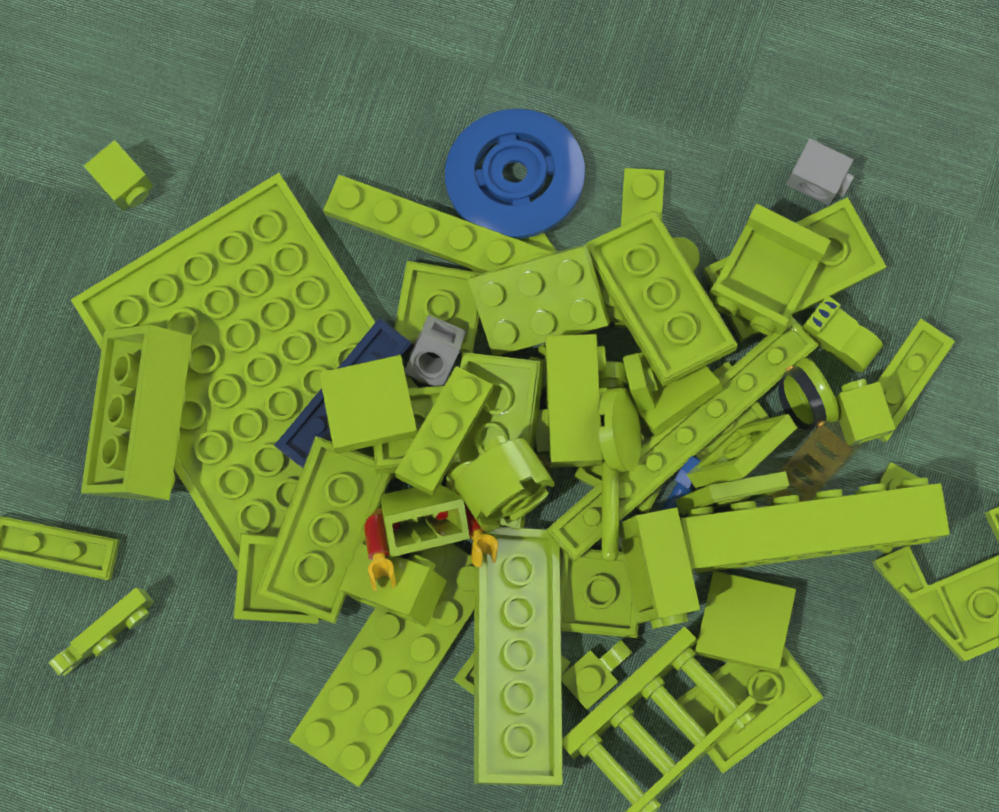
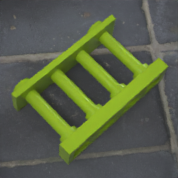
[562,626,756,812]

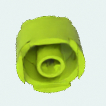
[451,435,555,531]

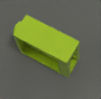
[619,507,700,629]

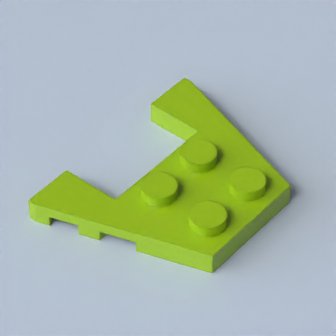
[872,507,999,662]

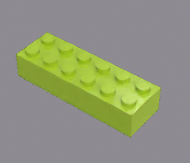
[681,478,950,574]

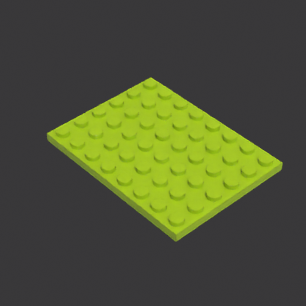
[71,173,417,570]

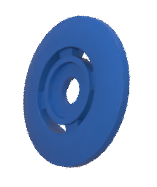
[445,109,585,239]

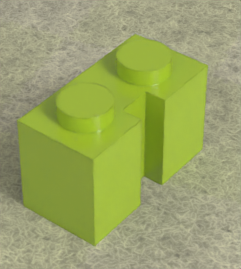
[339,543,447,627]

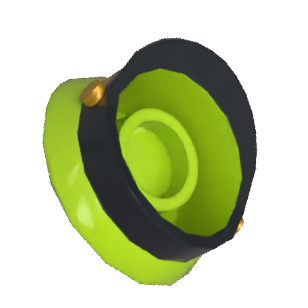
[778,357,840,430]

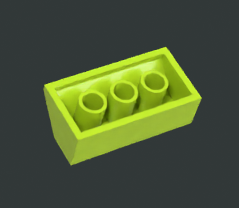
[81,324,192,501]

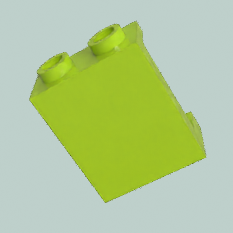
[708,203,831,336]

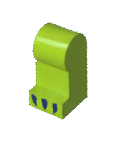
[803,295,883,372]

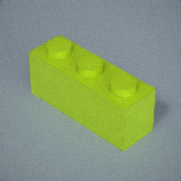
[545,334,607,468]

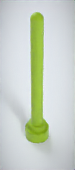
[598,362,628,562]

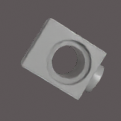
[786,138,854,206]
[404,315,466,386]

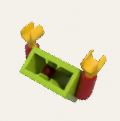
[364,484,498,591]

